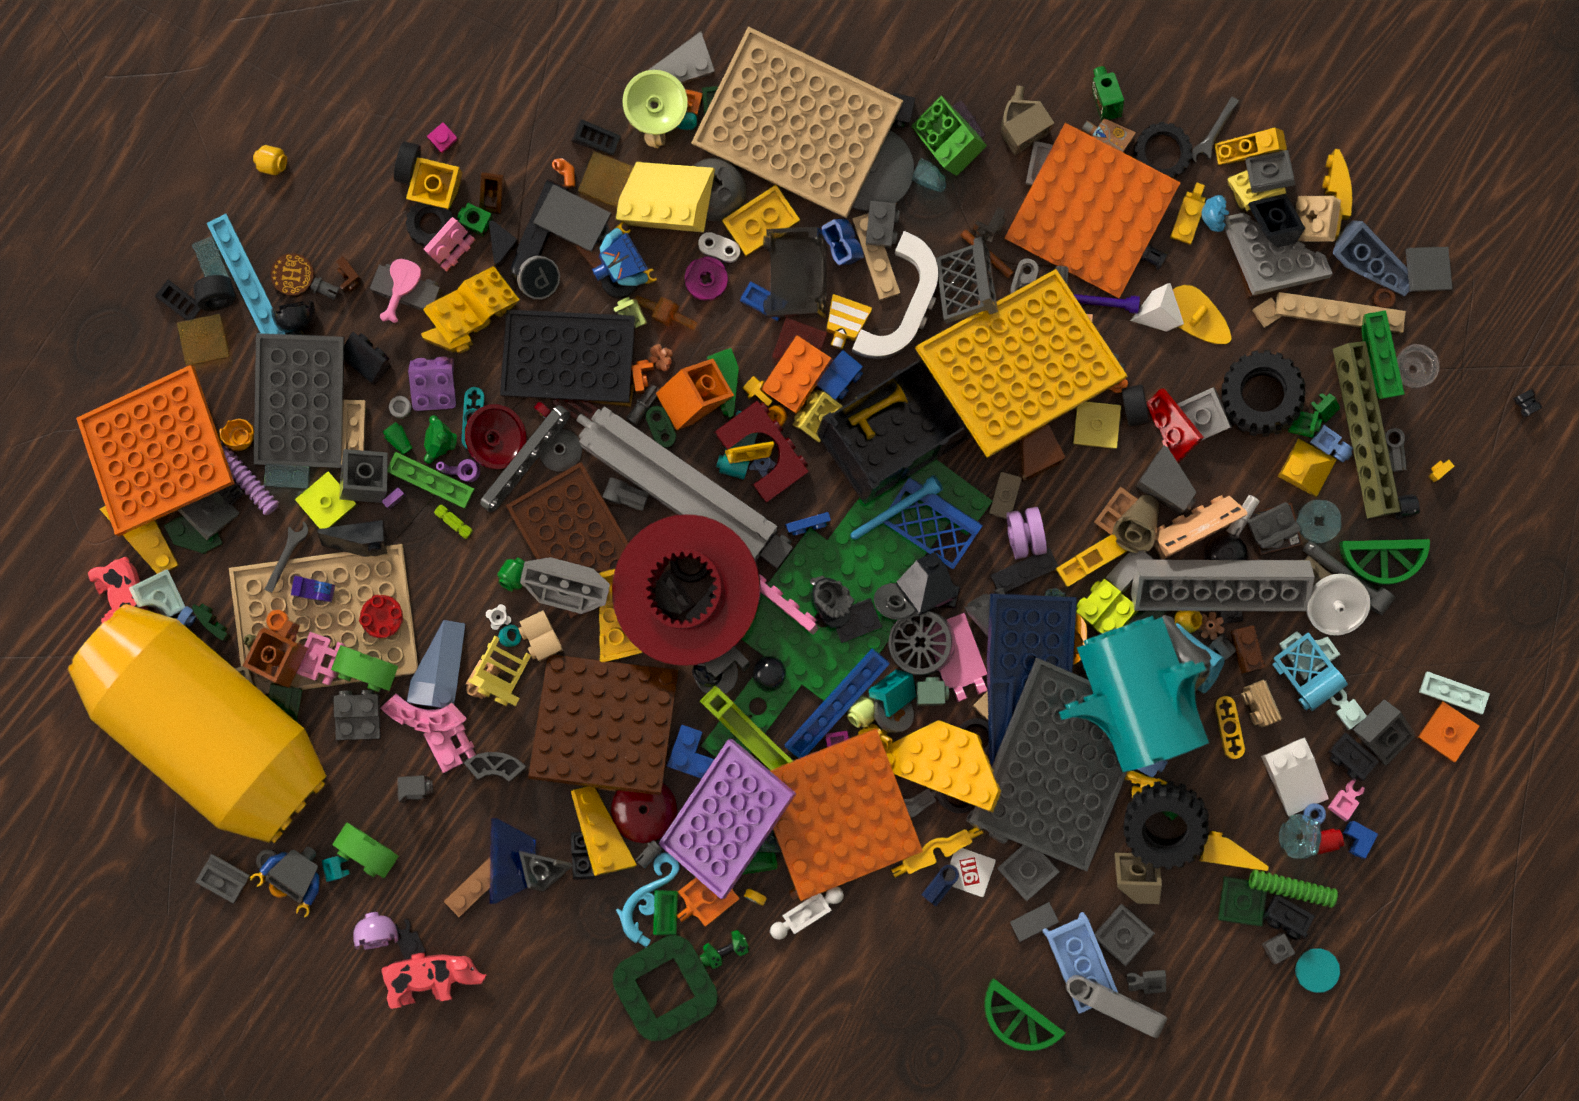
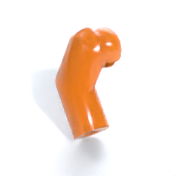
[552,158,575,188]

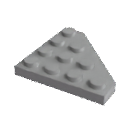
[1223,213,1333,295]

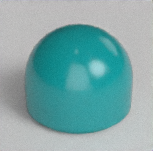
[498,625,521,647]

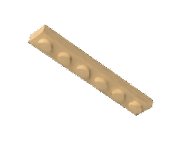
[1275,292,1406,334]

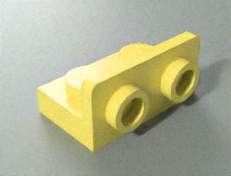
[793,390,843,442]

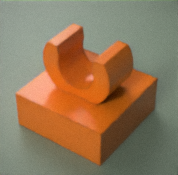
[685,89,703,116]

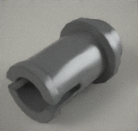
[310,277,340,300]
[635,840,663,869]

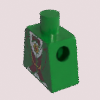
[1092,66,1124,122]

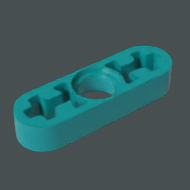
[461,387,485,450]

